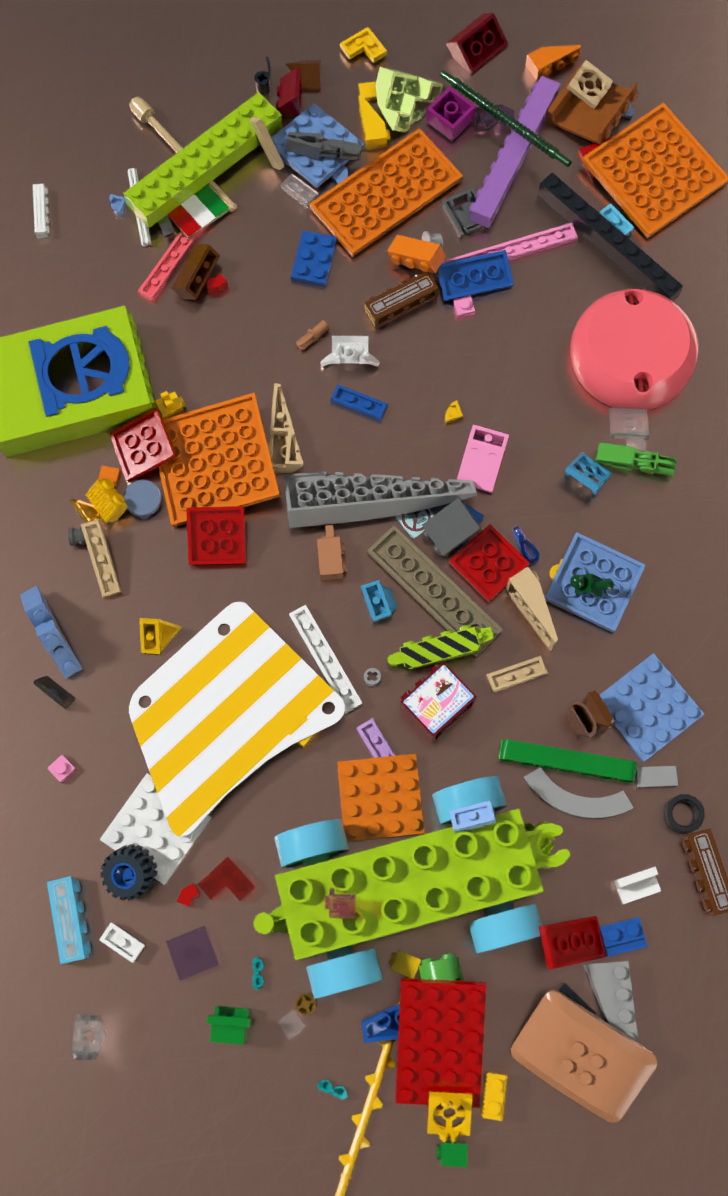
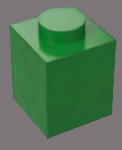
[436,1140,468,1167]

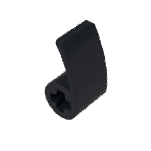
[254,57,272,95]

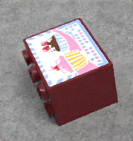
[400,662,477,743]

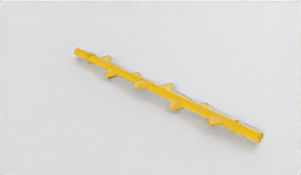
[335,998,400,1196]

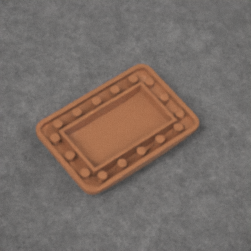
[511,990,657,1123]

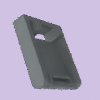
[441,187,492,238]

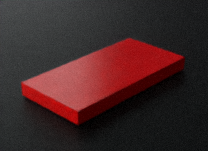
[539,916,606,970]

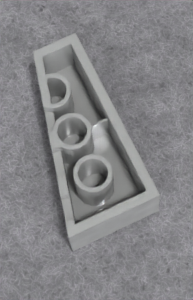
[583,961,639,1043]

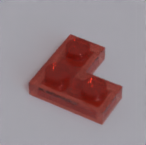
[197,856,255,901]

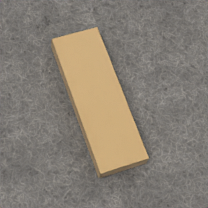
[249,117,284,170]
[486,656,548,694]

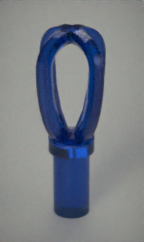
[513,526,540,564]

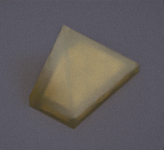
[69,498,100,523]

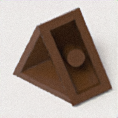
[286,60,321,91]

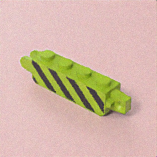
[387,625,494,671]

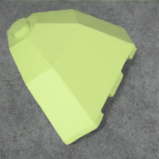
[376,67,444,133]

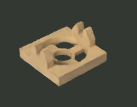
[567,60,613,109]

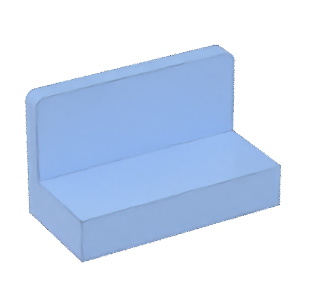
[450,801,496,833]

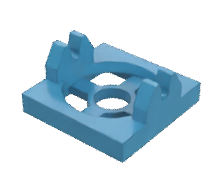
[565,453,612,495]

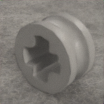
[364,668,381,687]

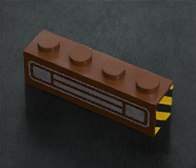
[365,272,438,328]
[682,828,728,916]

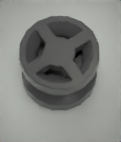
[68,527,87,546]

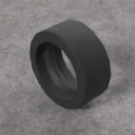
[664,794,705,834]

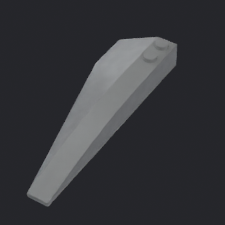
[283,471,477,528]

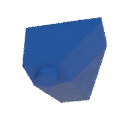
[362,1004,400,1043]

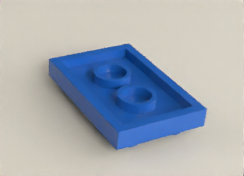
[291,230,337,287]

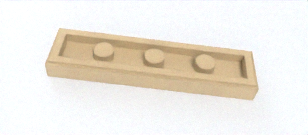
[80,519,122,598]

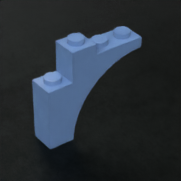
[20,586,82,679]

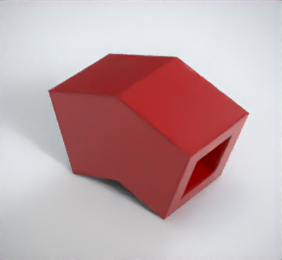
[207,274,228,293]
[177,883,201,907]

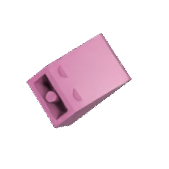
[457,425,509,493]

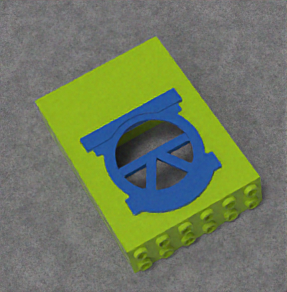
[0,306,157,457]

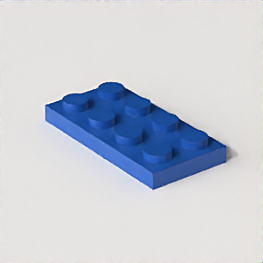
[437,250,514,302]

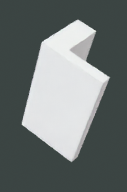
[614,867,661,904]

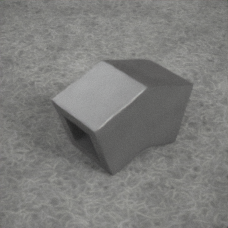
[158,215,175,238]

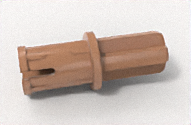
[296,320,330,350]

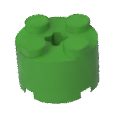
[418,953,464,981]

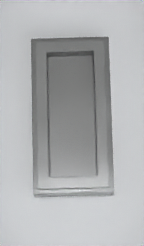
[636,766,678,788]

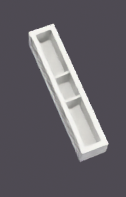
[33,183,50,239]

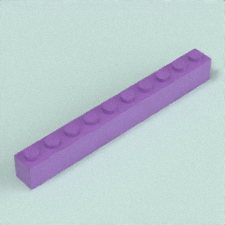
[468,76,560,228]

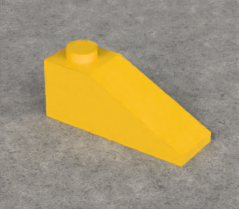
[359,95,390,151]

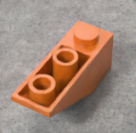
[526,45,582,81]

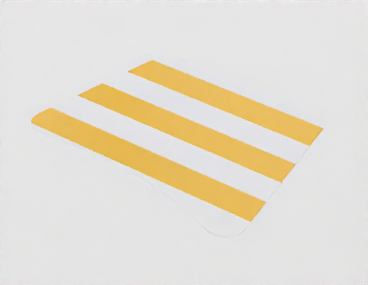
[129,602,345,837]

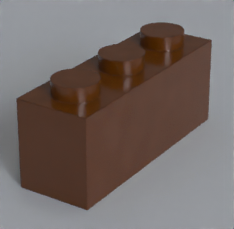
[171,244,220,300]

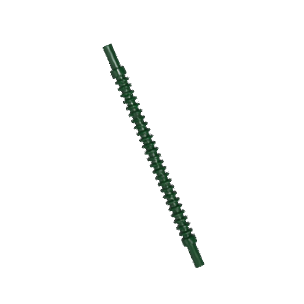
[440,70,572,167]

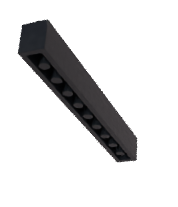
[538,172,683,302]

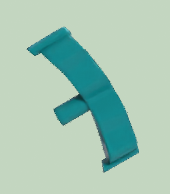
[252,957,264,990]
[317,1080,348,1100]

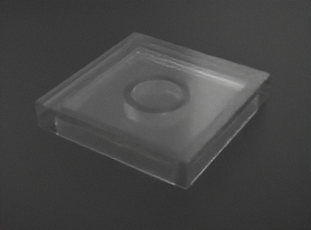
[609,408,649,440]

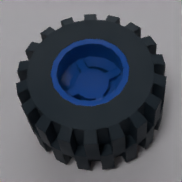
[100,844,158,901]

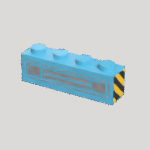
[47,876,91,964]

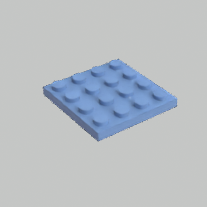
[271,103,364,188]
[545,532,646,633]
[600,653,704,762]

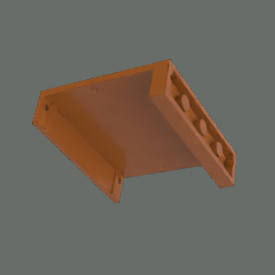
[547,61,638,145]

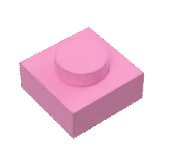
[453,295,475,318]
[47,755,77,783]

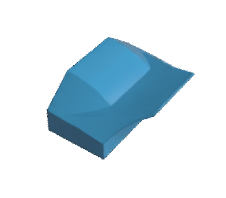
[361,580,398,623]

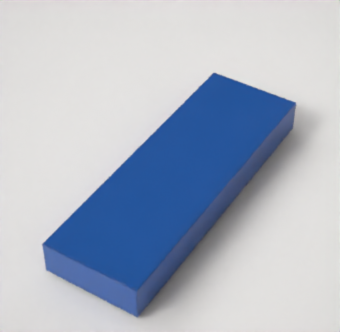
[330,384,388,422]

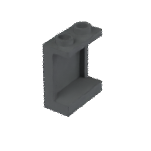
[422,498,483,557]

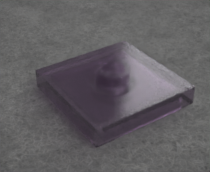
[166,926,219,981]

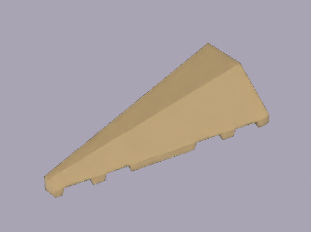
[269,384,303,475]

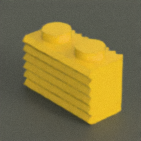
[85,478,128,523]
[480,1071,507,1121]

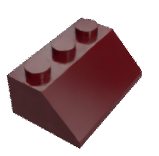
[446,13,508,74]

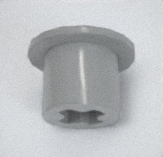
[422,231,443,247]

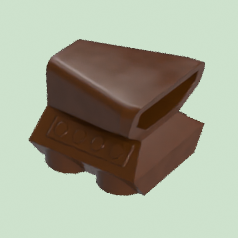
[569,691,614,738]

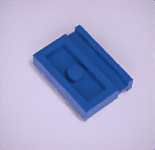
[600,917,648,957]

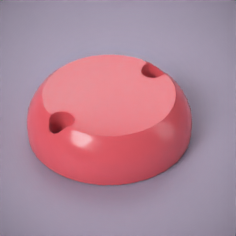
[570,289,699,411]

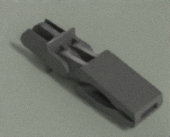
[287,132,361,163]

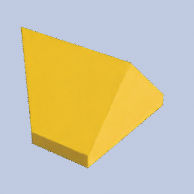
[139,618,182,654]

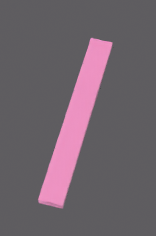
[442,223,578,264]

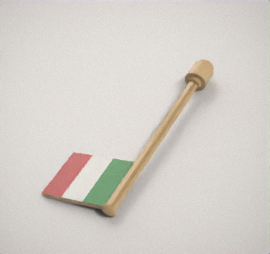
[129,97,237,239]

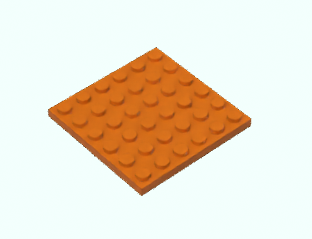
[582,102,728,238]
[159,393,281,527]

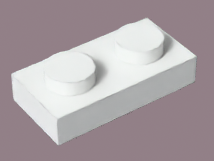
[99,922,146,963]

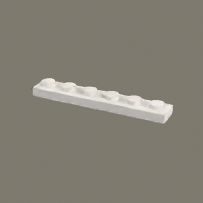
[289,605,363,714]

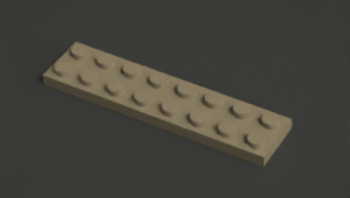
[367,525,503,658]

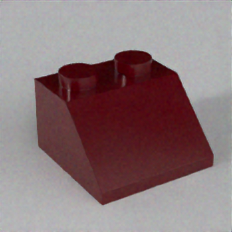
[276,68,302,119]

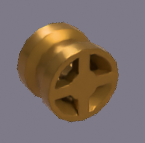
[295,993,317,1015]

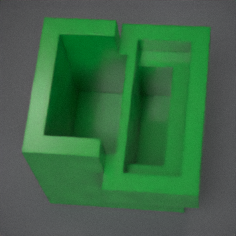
[207,1006,252,1045]

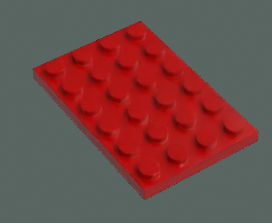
[395,978,487,1108]

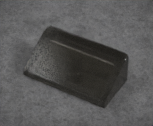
[33,676,75,709]

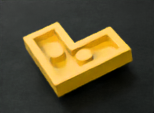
[340,27,387,63]

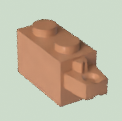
[317,525,347,581]

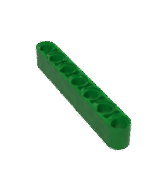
[498,739,637,783]

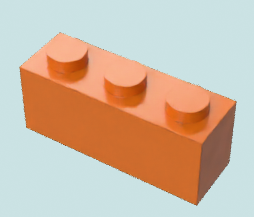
[387,235,446,273]

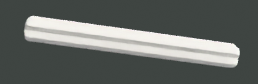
[127,168,151,247]

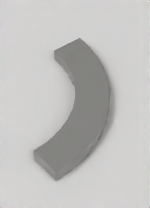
[523,767,634,819]

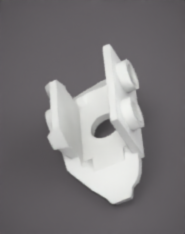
[320,336,380,367]

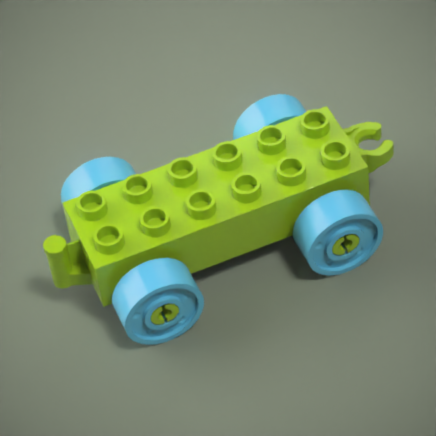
[254,776,570,999]

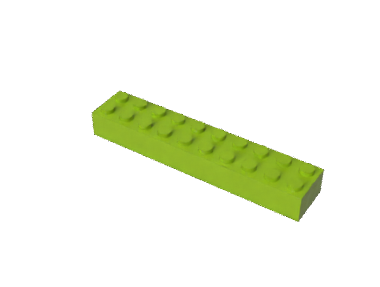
[123,92,282,228]

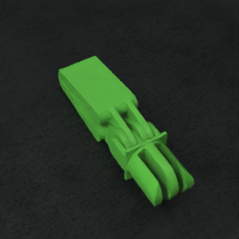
[595,442,677,476]

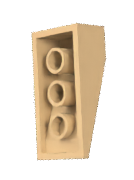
[506,567,558,651]

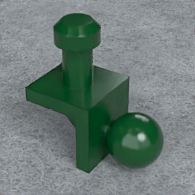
[570,574,614,598]

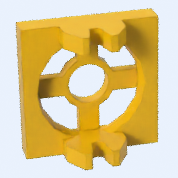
[427,1092,472,1143]

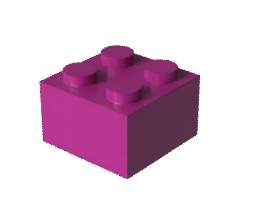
[426,86,476,141]

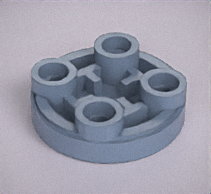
[124,480,163,519]

